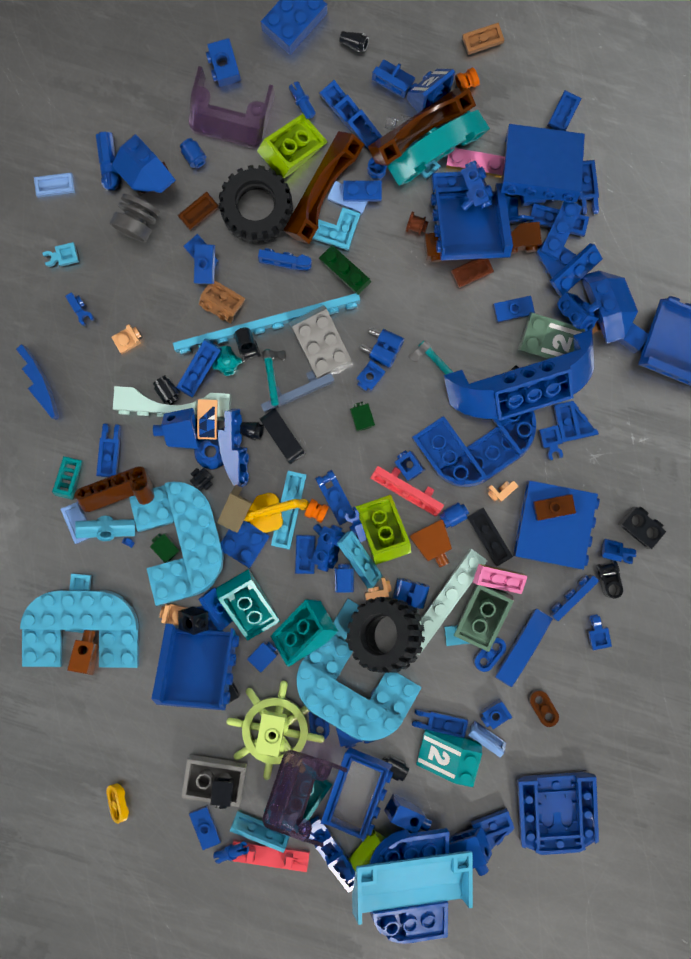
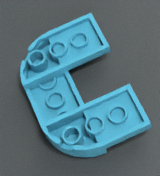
[129,482,224,606]
[20,589,139,668]
[297,635,422,741]

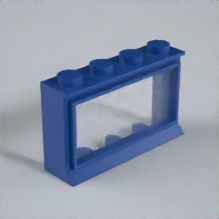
[320,748,394,842]

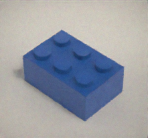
[261,0,328,55]

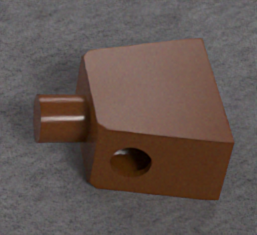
[409,519,452,568]
[67,630,99,675]

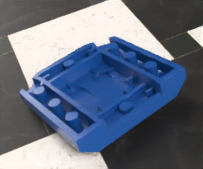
[517,772,599,855]

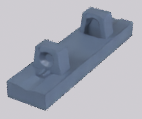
[261,370,334,413]

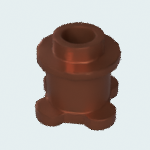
[406,211,429,235]

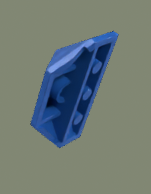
[111,134,176,193]
[581,270,638,344]

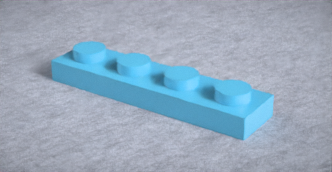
[271,471,307,550]

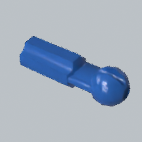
[96,131,120,191]

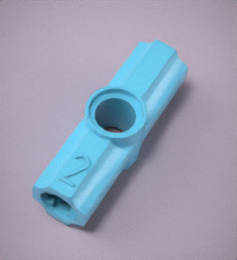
[75,516,135,541]

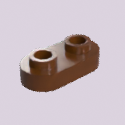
[529,690,559,727]

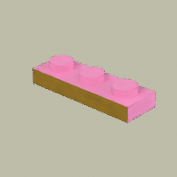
[446,148,505,177]
[473,564,528,594]

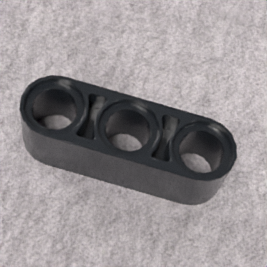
[259,408,306,464]

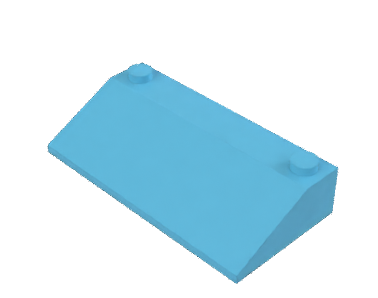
[352,851,473,925]

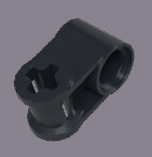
[234,327,261,362]
[596,561,623,599]

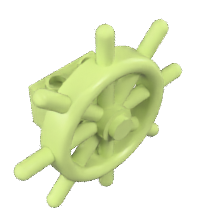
[226,681,325,780]

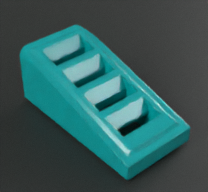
[52,456,82,500]

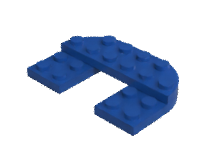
[412,411,536,487]
[370,828,449,944]

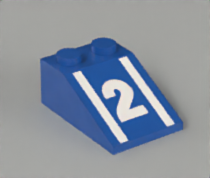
[407,69,455,113]

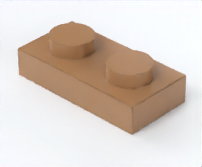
[462,22,505,55]

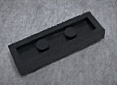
[467,507,513,567]

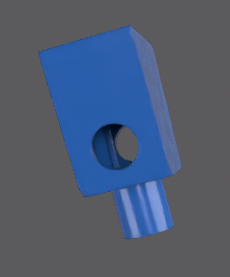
[153,408,200,449]
[384,794,432,833]
[449,826,492,876]

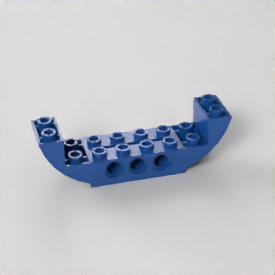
[444,330,595,421]

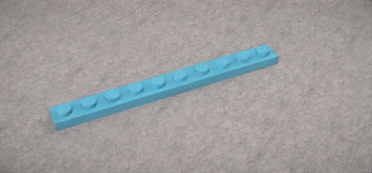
[173,293,360,354]

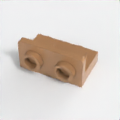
[199,280,245,324]

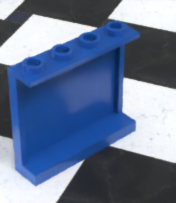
[501,124,585,203]
[431,183,513,260]
[638,296,691,386]
[513,481,600,570]
[152,624,239,710]

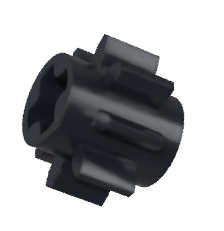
[190,467,214,491]

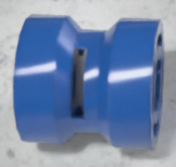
[367,157,387,180]

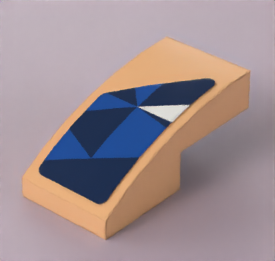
[197,399,218,440]

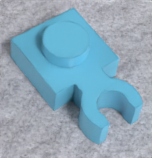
[42,242,79,267]

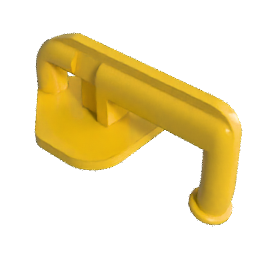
[244,493,309,533]

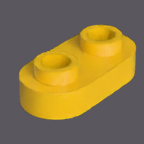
[106,783,129,824]

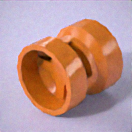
[455,67,480,88]
[304,499,329,523]

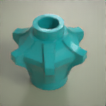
[212,346,242,376]

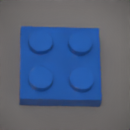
[221,521,270,569]

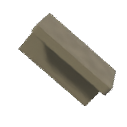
[217,485,252,533]

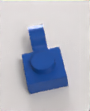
[65,292,95,326]
[343,507,367,542]
[602,539,637,564]
[588,614,612,651]

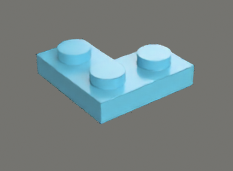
[312,207,360,251]

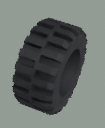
[219,165,293,244]
[347,597,425,673]

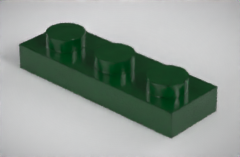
[319,245,371,295]

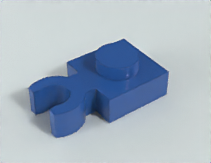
[538,425,563,460]

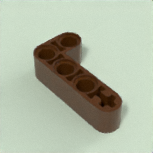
[74,466,154,512]

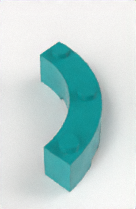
[387,110,490,186]

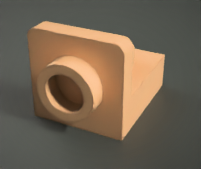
[111,324,142,354]
[487,481,519,502]
[364,577,392,600]
[159,603,189,626]

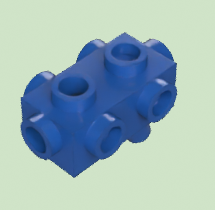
[461,161,494,211]
[557,292,602,332]
[311,524,345,572]

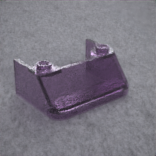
[189,66,275,148]
[262,750,348,847]

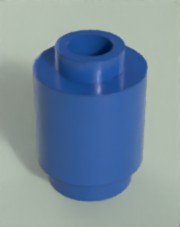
[180,138,206,168]
[439,502,469,528]

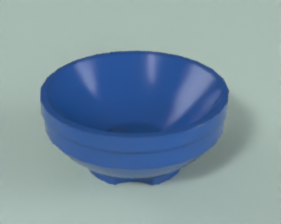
[194,436,224,470]

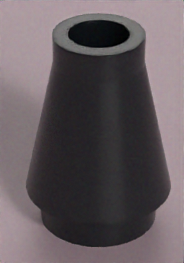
[339,31,369,52]
[240,422,264,440]

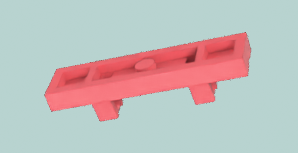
[371,466,444,517]
[233,840,310,872]

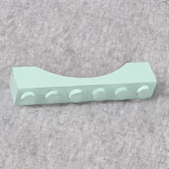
[113,386,232,421]
[417,549,488,655]

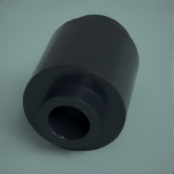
[153,375,180,405]
[382,755,409,782]

